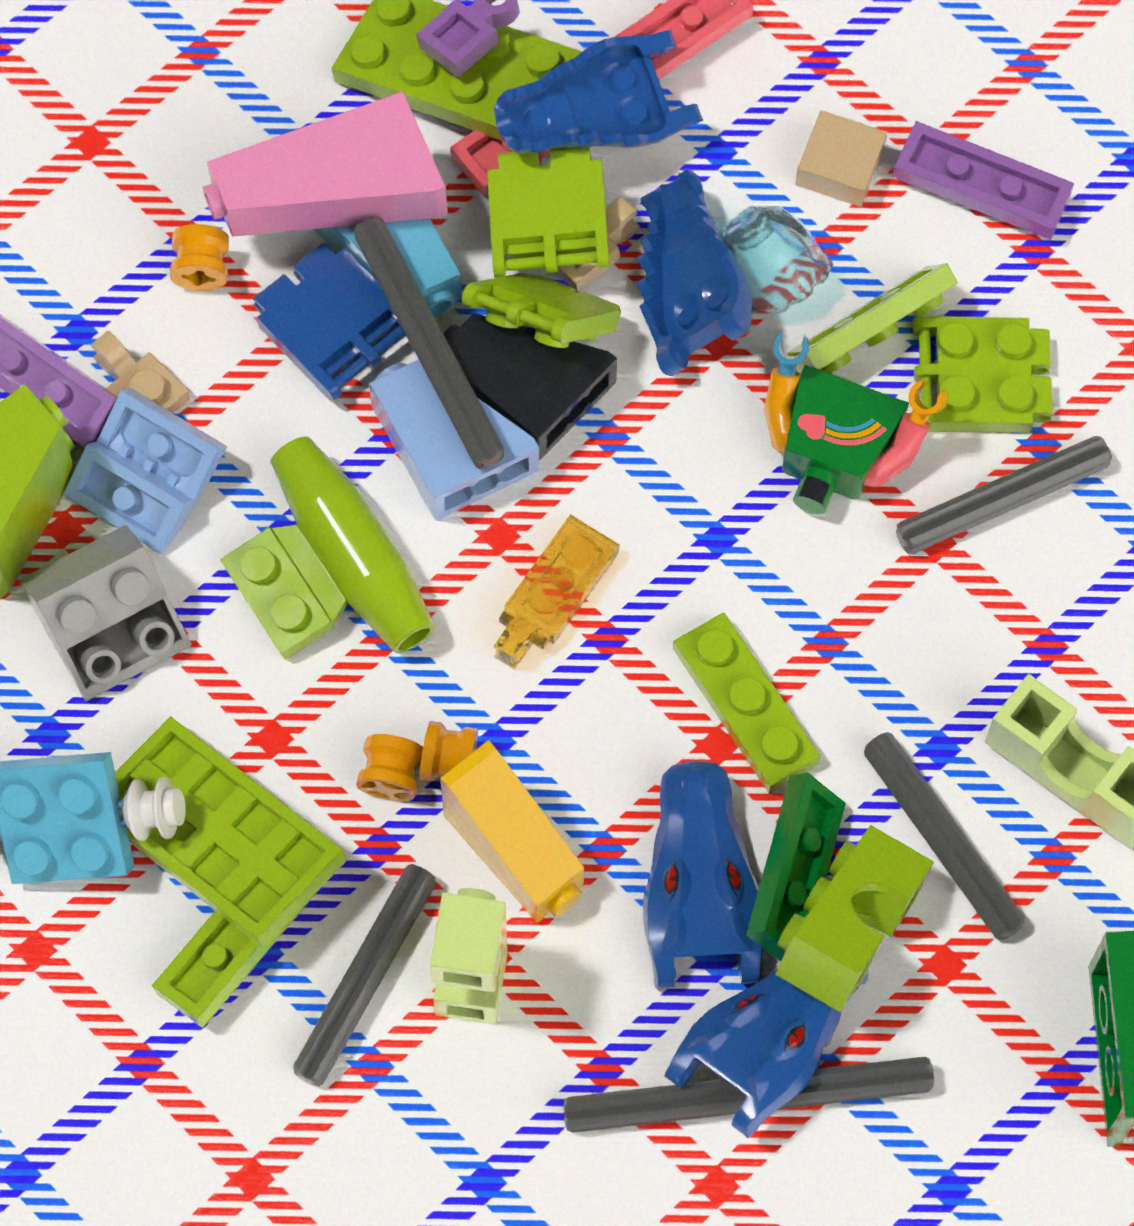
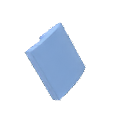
[63,388,227,554]

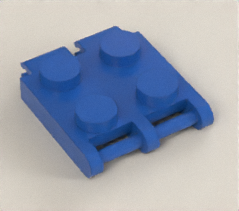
[253,243,406,402]

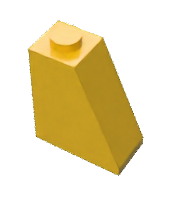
[440,740,584,923]

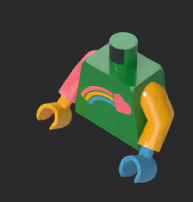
[764,331,949,515]

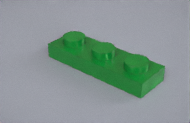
[746,772,846,961]

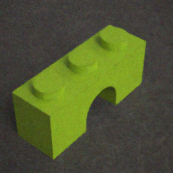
[775,825,934,1013]

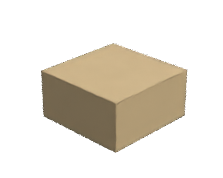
[795,110,887,208]

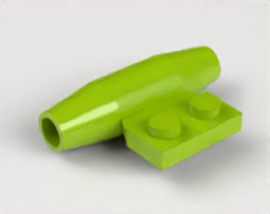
[220,436,435,660]

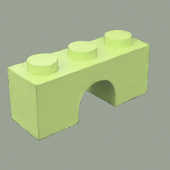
[985,673,1134,850]
[430,888,508,1025]

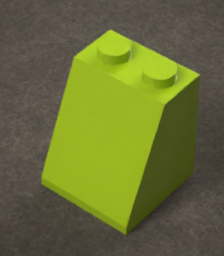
[0,384,75,599]

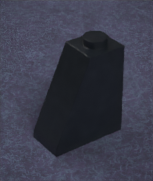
[443,313,617,461]

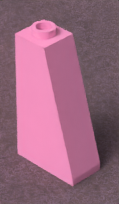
[202,91,447,237]

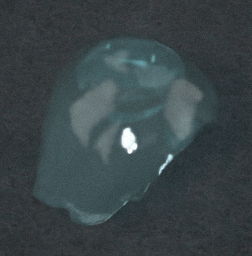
[720,205,834,313]

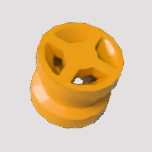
[170,224,230,291]
[420,721,478,782]
[356,734,423,801]

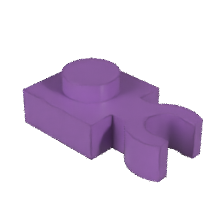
[416,0,520,78]

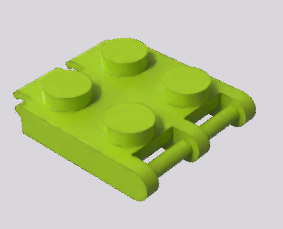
[487,147,610,278]
[462,272,621,348]
[913,316,1053,433]

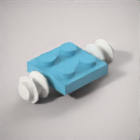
[0,752,186,884]

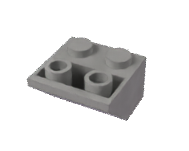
[20,525,192,701]

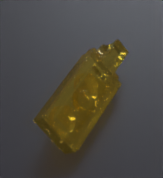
[494,514,620,670]

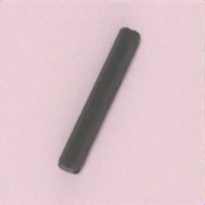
[896,436,1112,554]
[864,732,1025,940]
[293,864,436,1087]

